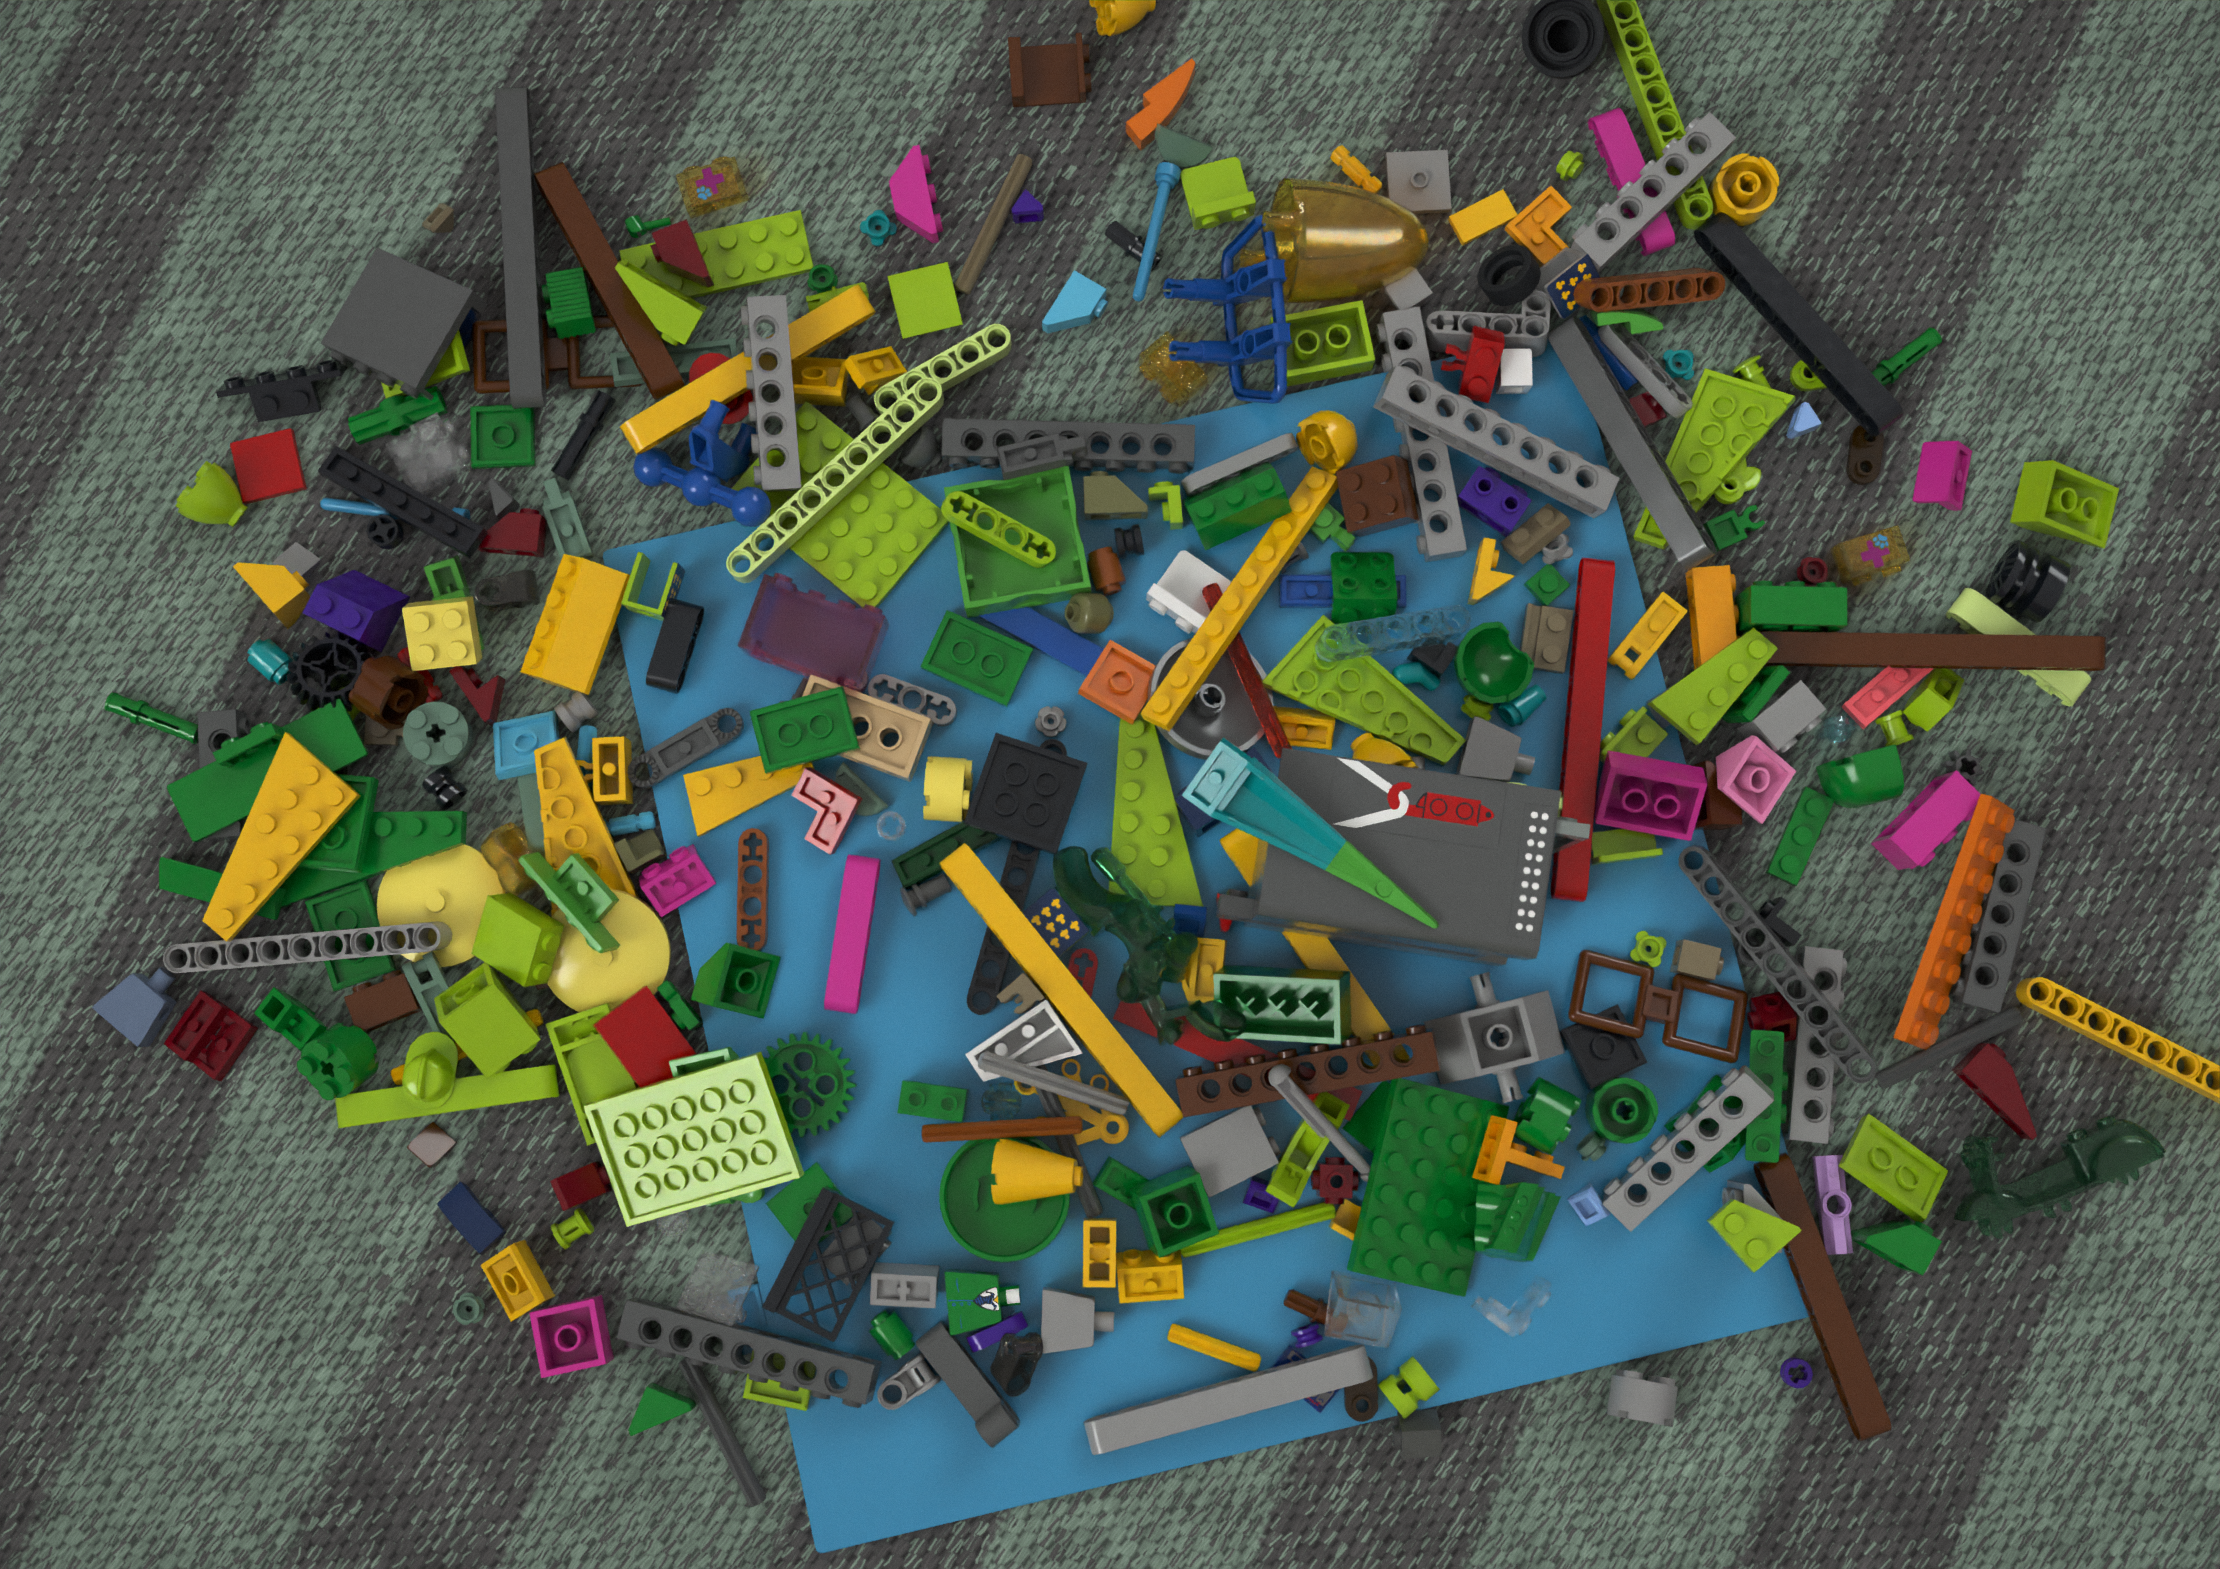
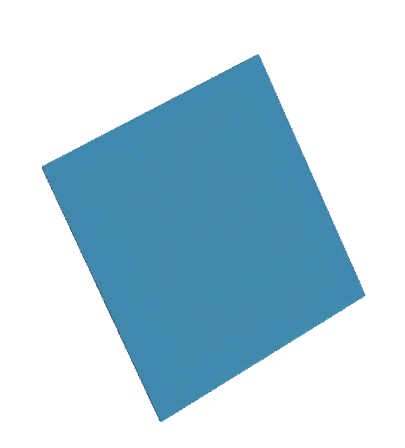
[603,339,1809,1553]

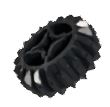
[287,632,373,712]

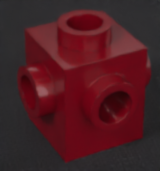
[1747,992,1797,1042]
[1311,1157,1358,1204]

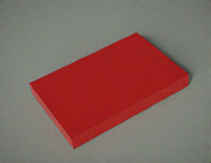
[593,986,696,1088]

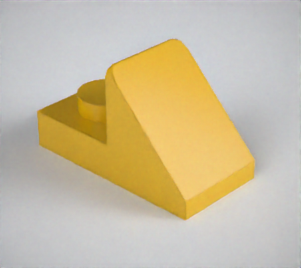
[843,346,907,395]
[1467,537,1515,605]

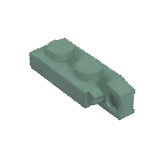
[542,478,595,560]

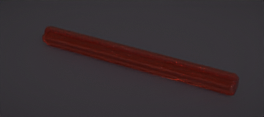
[1202,583,1292,758]

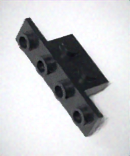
[216,360,347,422]

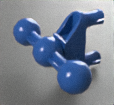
[633,400,771,527]

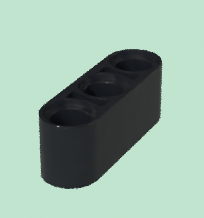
[646,598,704,694]

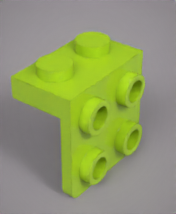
[1180,157,1256,230]

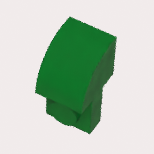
[254,987,328,1051]

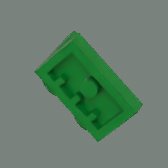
[1664,1075,1746,1173]

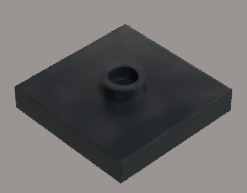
[1559,1004,1647,1090]

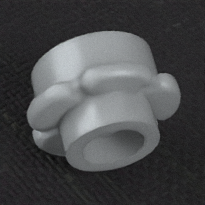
[1035,706,1067,737]

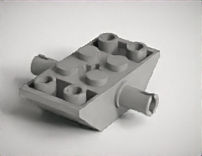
[1424,972,1565,1103]

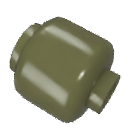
[1065,592,1114,634]

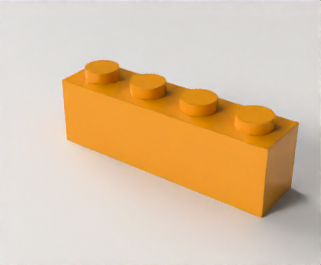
[1685,565,1740,670]

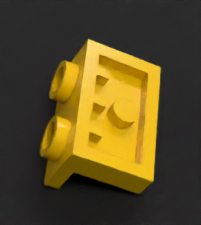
[1116,1249,1184,1304]

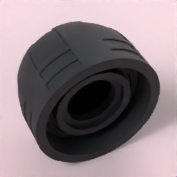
[1522,0,1605,79]

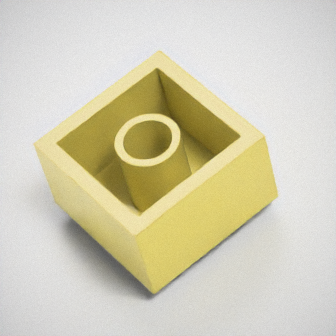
[402,596,482,671]

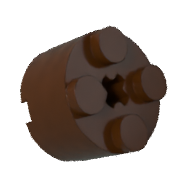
[349,656,428,730]

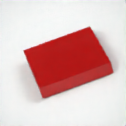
[230,428,307,504]

